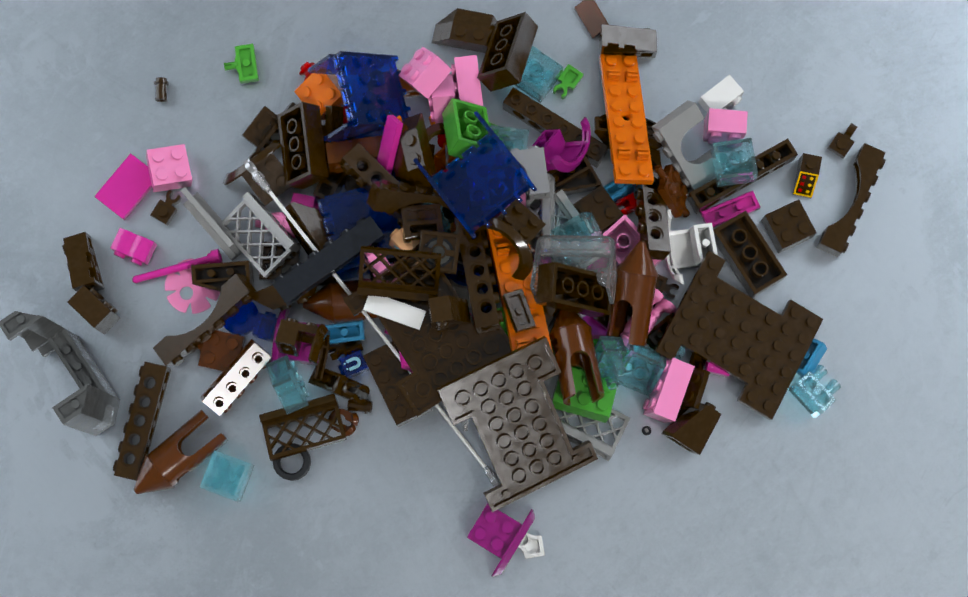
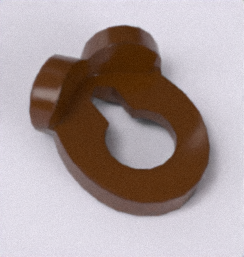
[328,409,359,437]

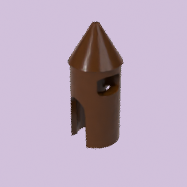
[605,241,659,346]
[303,280,378,324]
[549,310,605,406]
[133,410,228,494]

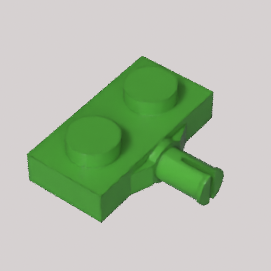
[224,44,259,84]

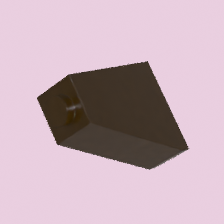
[662,402,721,455]

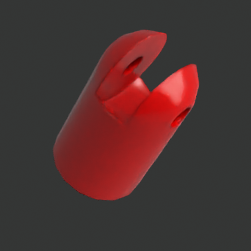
[615,193,637,215]

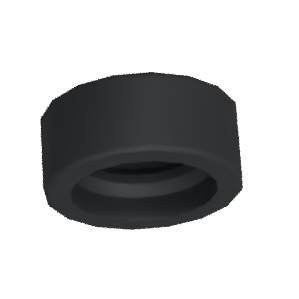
[272,443,311,481]

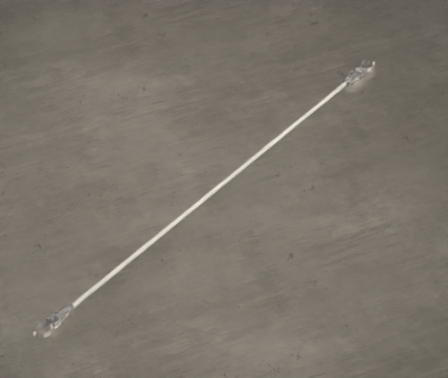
[243,159,501,487]

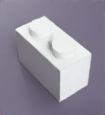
[698,74,744,112]

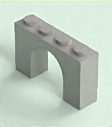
[652,100,731,191]
[466,146,550,208]

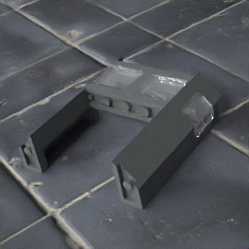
[0,311,120,436]

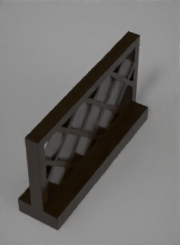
[357,246,442,301]
[259,393,347,461]

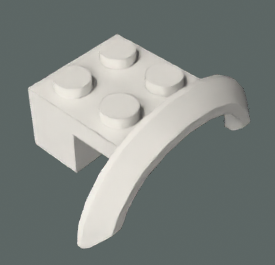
[666,209,718,284]

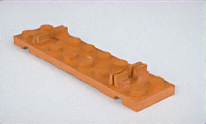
[599,54,654,185]
[486,229,553,352]

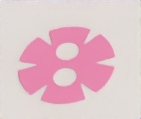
[165,258,220,314]

